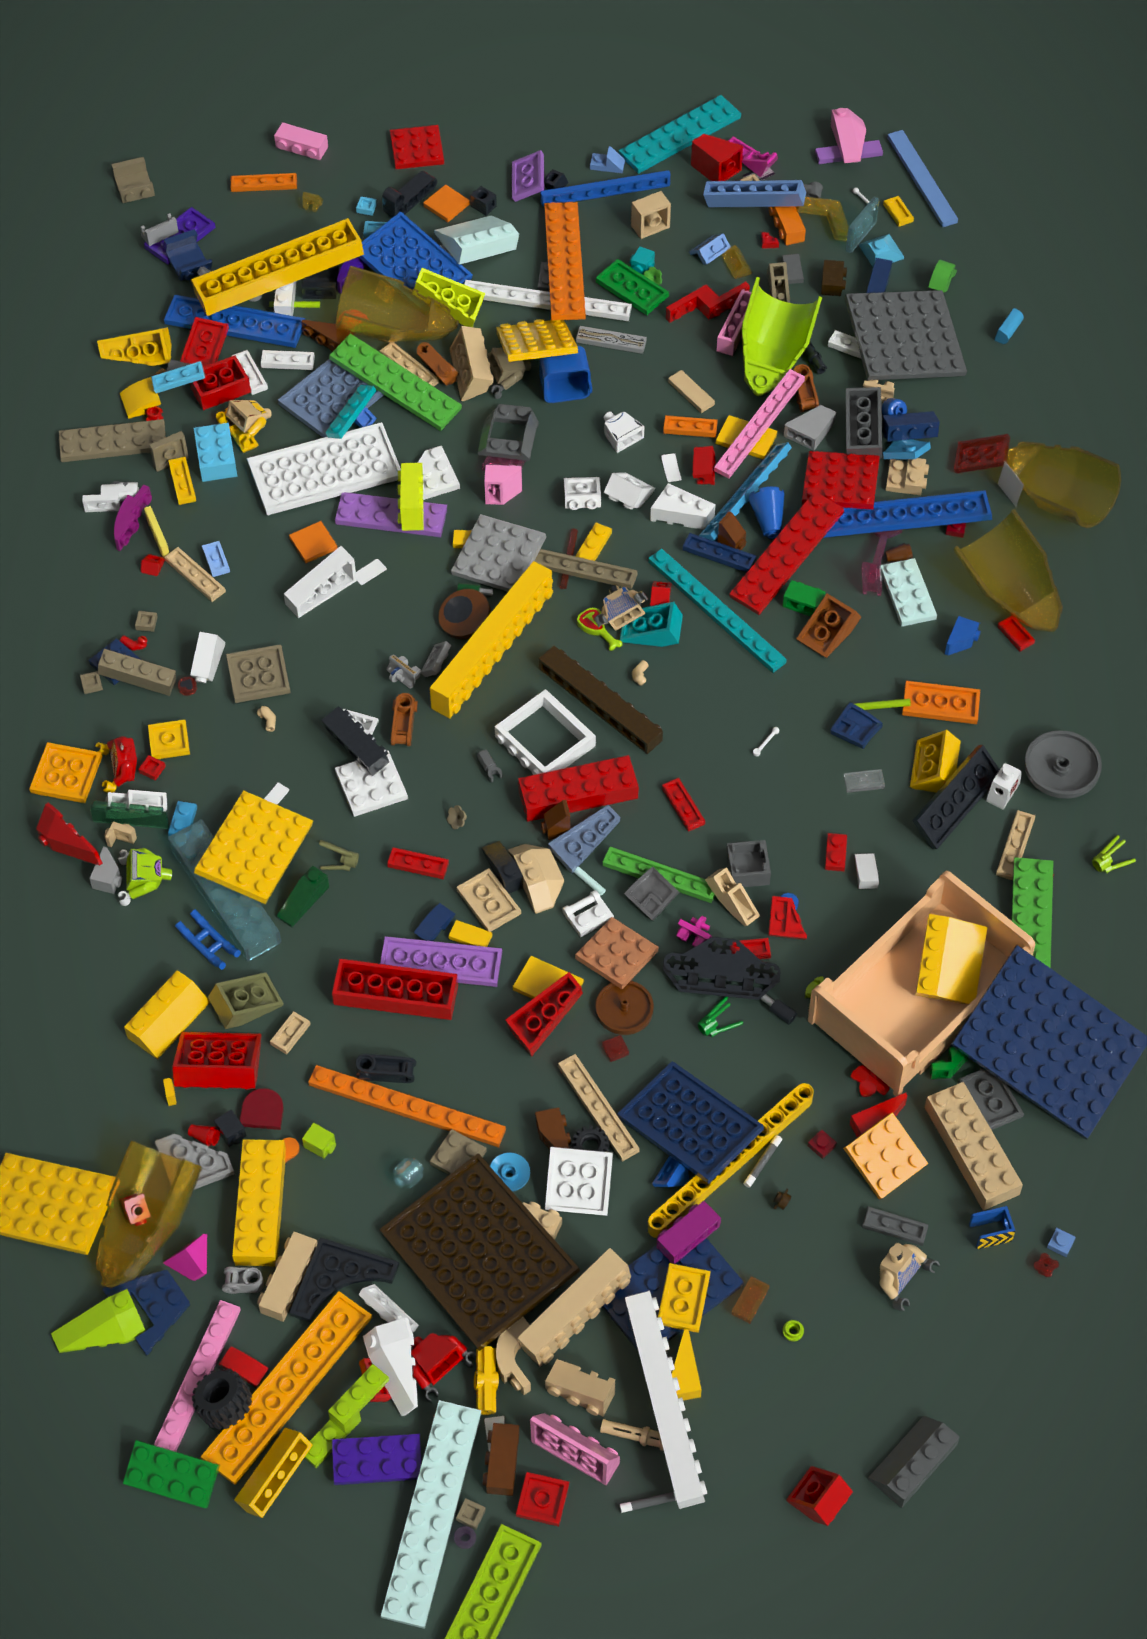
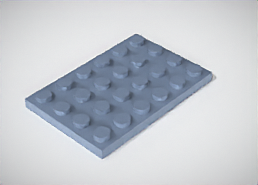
[278,359,384,438]

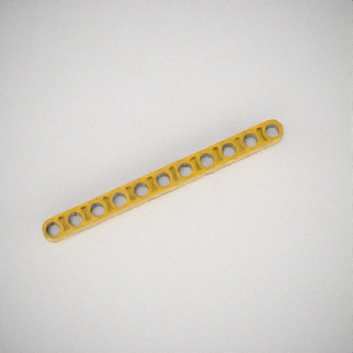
[648,1083,814,1238]

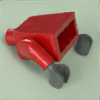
[411,1333,476,1402]

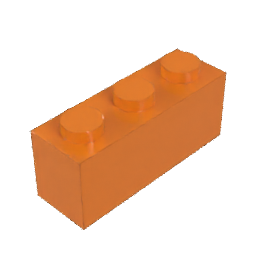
[769,206,806,245]

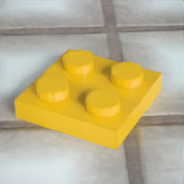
[148,720,190,759]

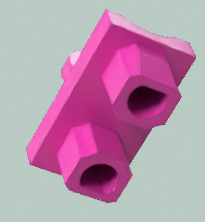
[676,916,712,947]

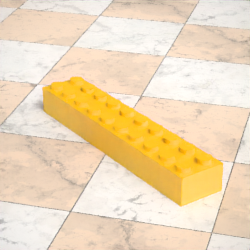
[191,218,364,316]
[430,561,553,719]

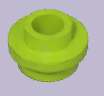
[783,1320,804,1341]

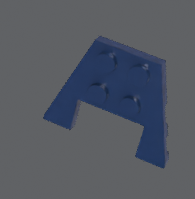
[102,1269,190,1356]

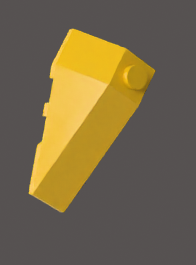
[97,327,172,366]

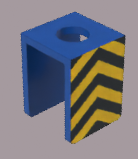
[969,1206,1016,1249]

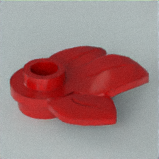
[851,1066,890,1097]

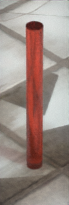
[560,528,578,589]

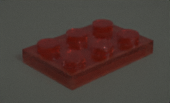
[954,434,1010,474]

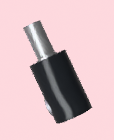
[761,994,797,1025]

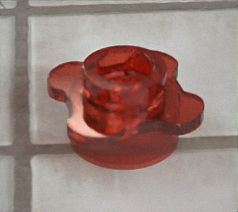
[1034,1253,1059,1277]

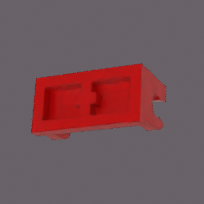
[693,446,716,485]

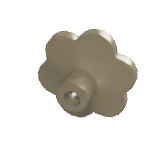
[447,805,467,829]

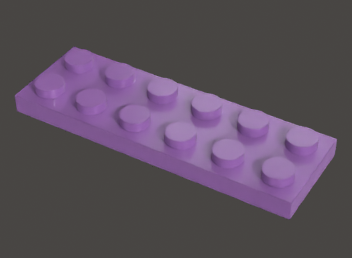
[335,492,447,537]
[380,937,502,987]

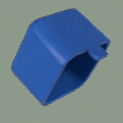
[539,346,592,403]

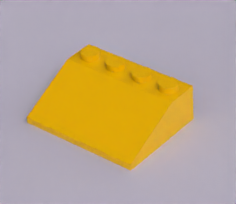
[915,914,987,1005]

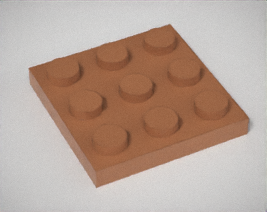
[575,917,659,989]

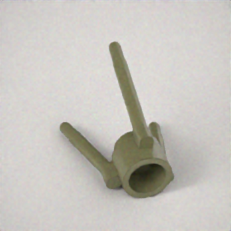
[319,840,359,871]

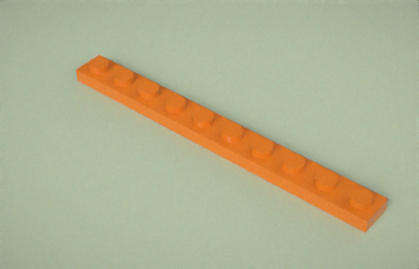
[308,1065,506,1147]

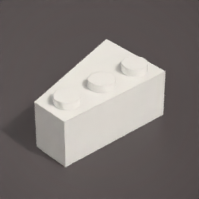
[650,483,715,530]

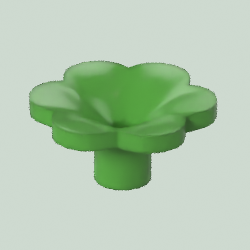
[644,267,662,285]

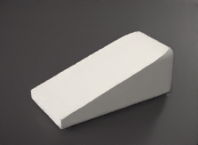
[855,854,879,889]

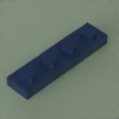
[683,533,756,572]

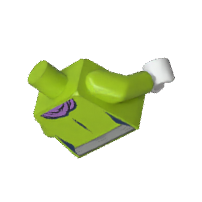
[118,848,172,906]

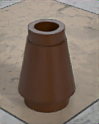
[885,543,913,562]

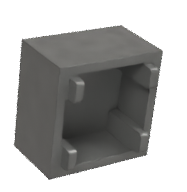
[726,840,771,887]

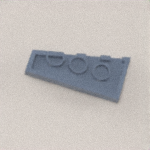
[548,805,620,874]

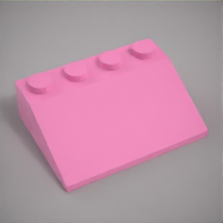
[530,1413,620,1485]

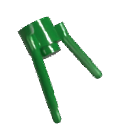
[697,996,743,1037]

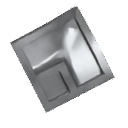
[624,867,680,921]

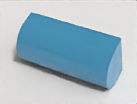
[995,308,1024,344]

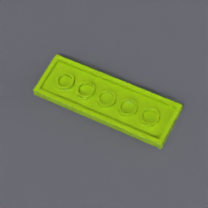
[445,1524,542,1639]

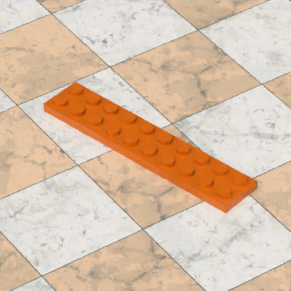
[545,202,586,320]

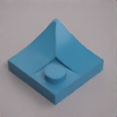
[883,439,931,459]

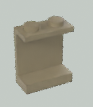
[112,157,155,203]

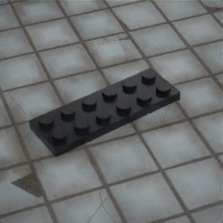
[912,745,1000,849]

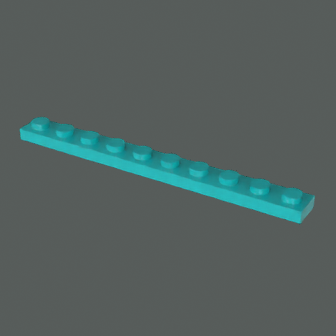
[648,549,787,673]

